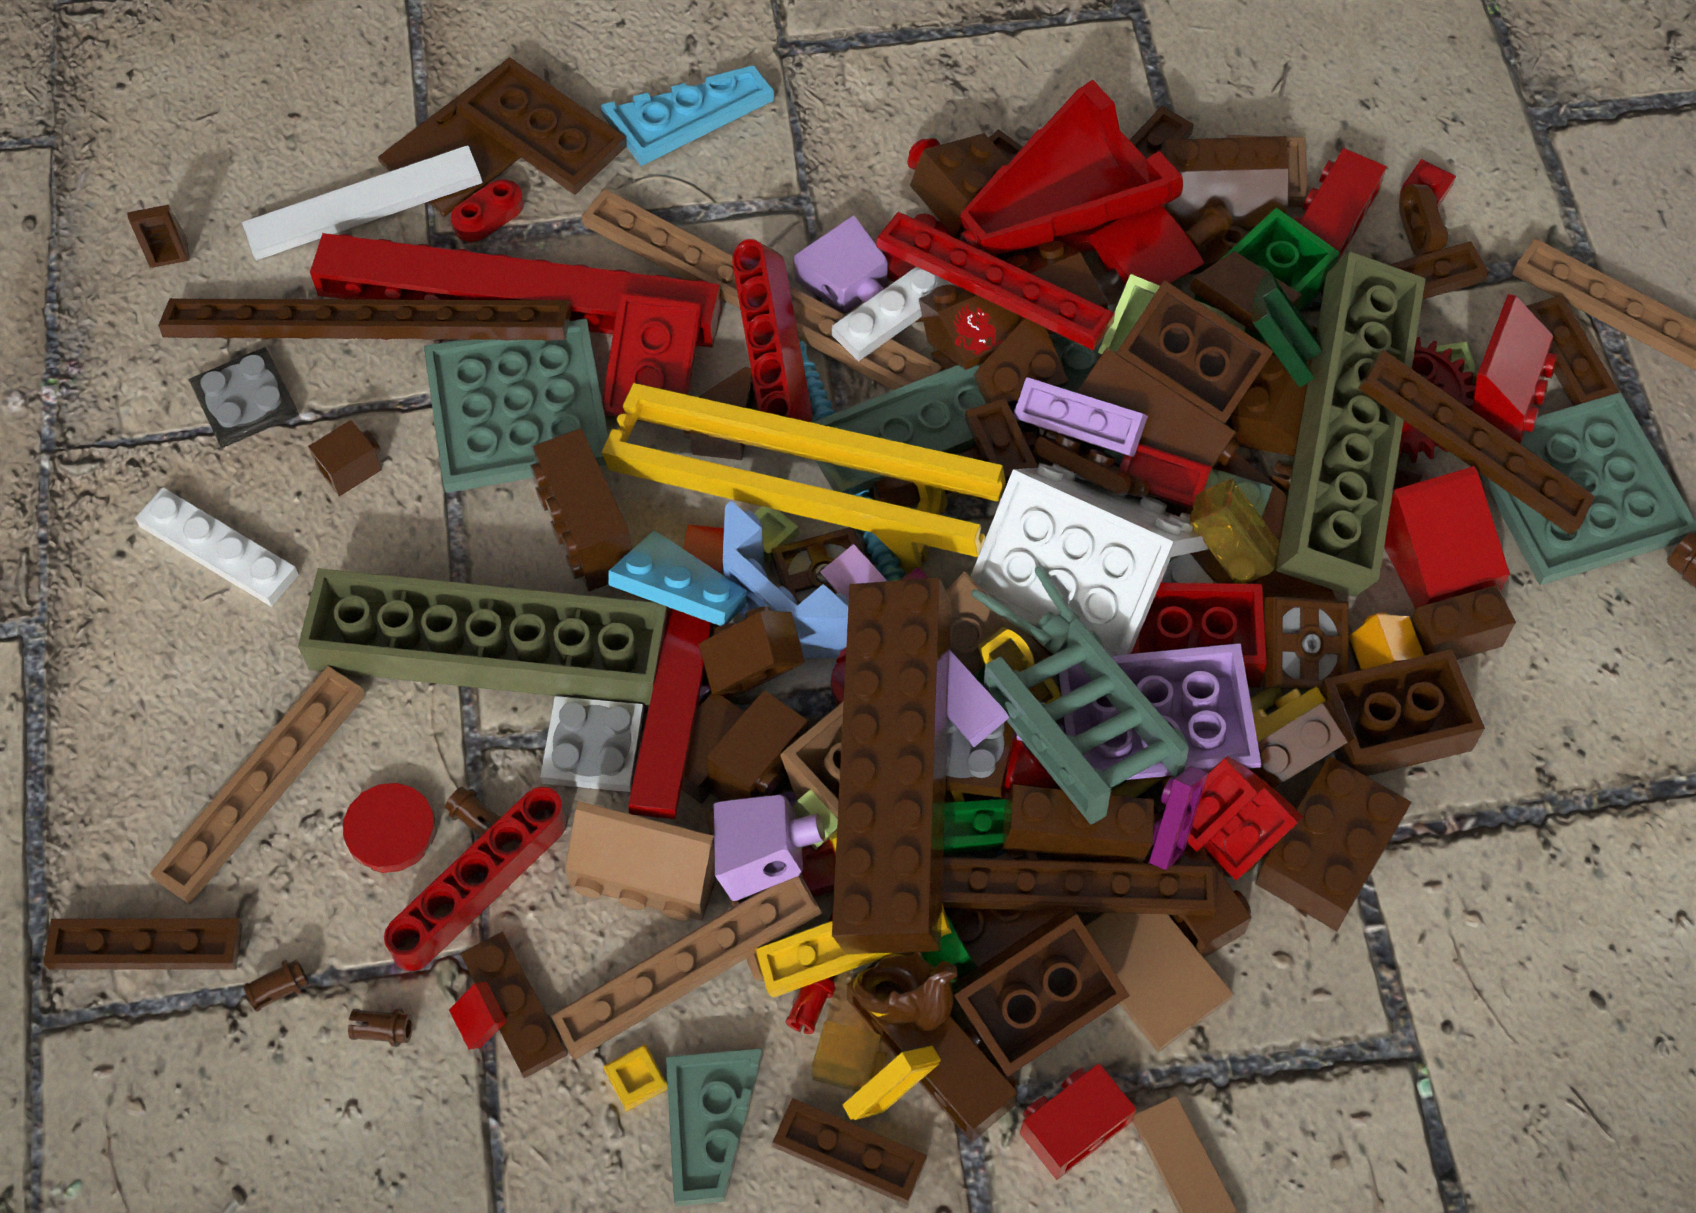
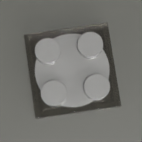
[188,347,299,449]

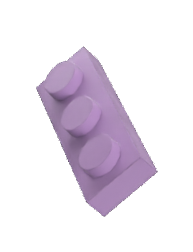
[1014,377,1148,457]

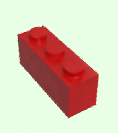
[1294,148,1387,262]

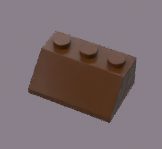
[1165,136,1288,232]
[1230,325,1317,457]

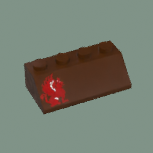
[918,240,1109,370]

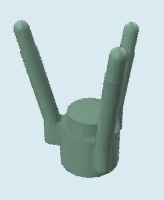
[971,566,1080,655]

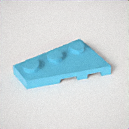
[609,530,747,626]

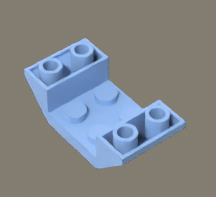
[723,501,849,658]

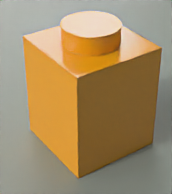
[1349,612,1424,670]

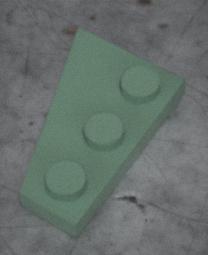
[666,1048,763,1206]

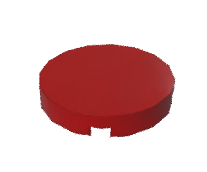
[343,783,436,873]

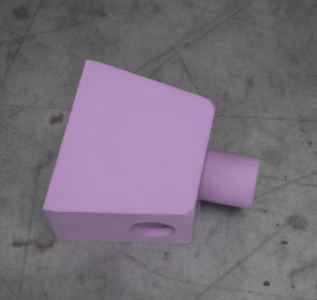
[794,216,887,312]
[714,795,825,901]

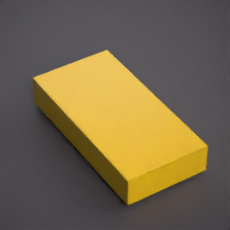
[843,1046,941,1120]

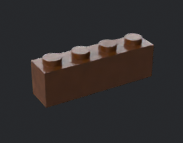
[847,958,1018,1143]

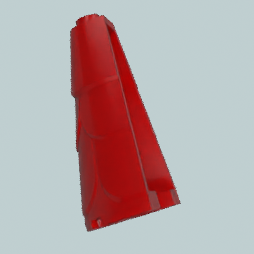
[960,80,1183,256]

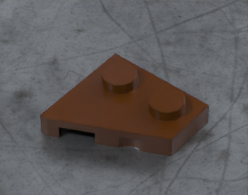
[974,318,1069,406]

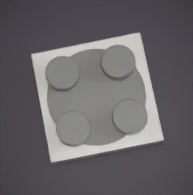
[540,696,644,792]

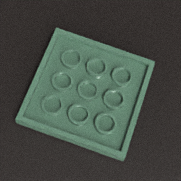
[424,318,608,493]
[1479,392,1696,585]

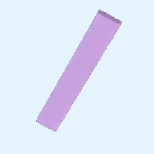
[820,544,1010,747]

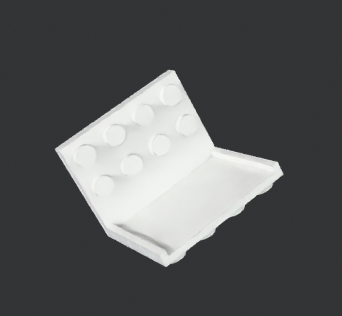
[970,463,1215,656]

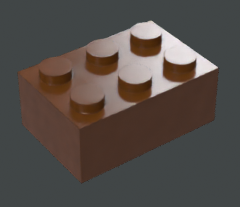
[1116,280,1273,424]
[530,428,632,592]
[1319,649,1485,776]
[1255,756,1412,931]
[951,907,1130,1077]

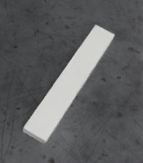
[242,145,482,261]

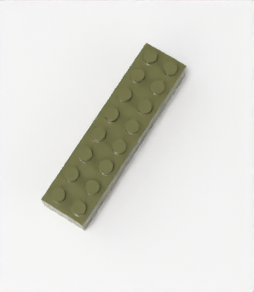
[1275,251,1426,597]
[298,568,669,706]

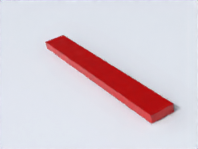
[628,524,724,819]

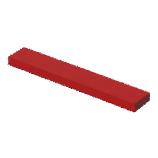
[876,212,1115,350]

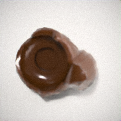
[852,952,957,1031]

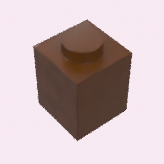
[308,420,382,497]

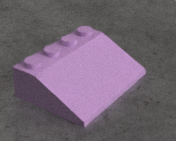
[1058,644,1261,780]

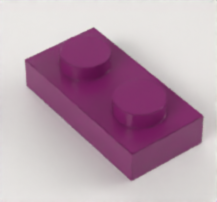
[1149,766,1208,870]

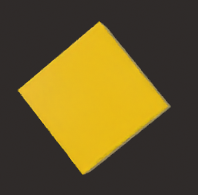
[603,1043,668,1112]

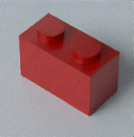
[1020,1063,1137,1181]

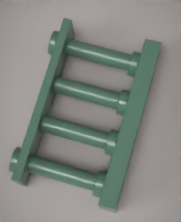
[983,618,1189,825]

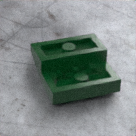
[1252,272,1322,387]

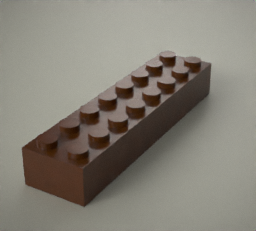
[832,577,951,954]

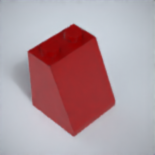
[1384,466,1510,608]

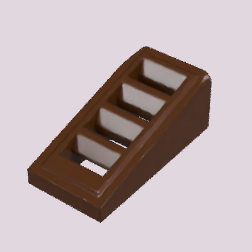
[127,205,190,268]

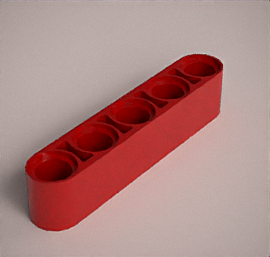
[732,239,812,422]
[384,786,567,972]

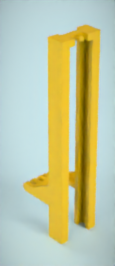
[601,383,1006,574]

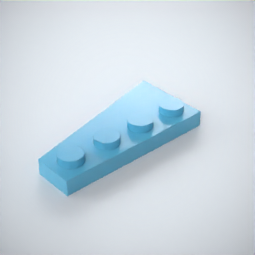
[601,65,774,166]

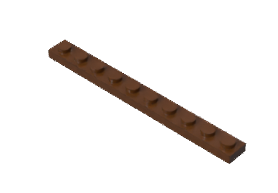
[158,298,572,341]

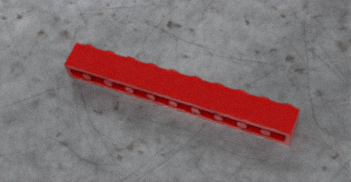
[310,233,722,348]

